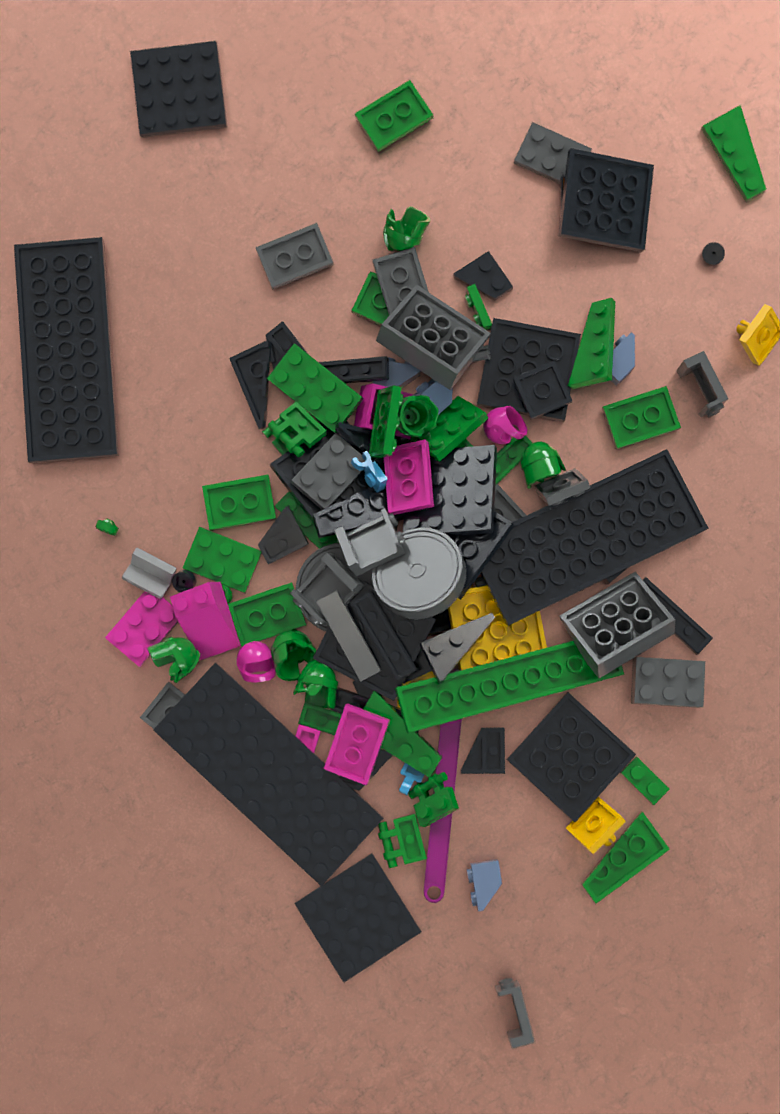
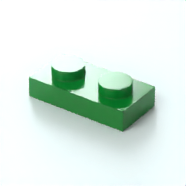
[464,284,492,331]
[620,756,669,805]

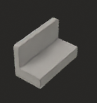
[122,548,177,599]

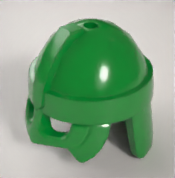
[383,206,431,252]
[397,395,439,437]
[520,442,566,489]
[270,630,317,681]
[147,636,200,683]
[293,660,338,709]

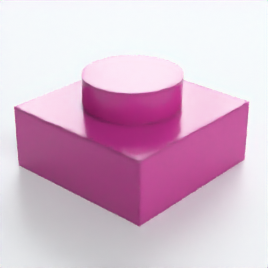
[295,724,321,753]

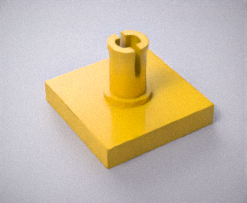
[736,304,780,366]
[566,796,626,854]

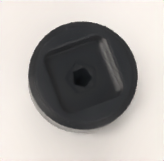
[702,242,725,265]
[172,570,196,593]

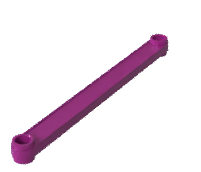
[424,668,462,903]

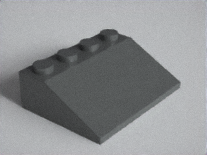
[376,285,491,390]
[560,571,675,678]

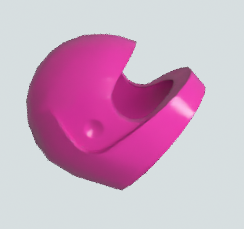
[483,406,527,444]
[237,641,276,683]

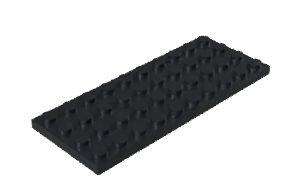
[14,237,119,463]
[481,449,709,626]
[153,662,384,886]

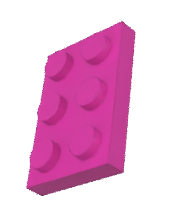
[384,440,434,515]
[105,591,178,667]
[324,703,390,785]

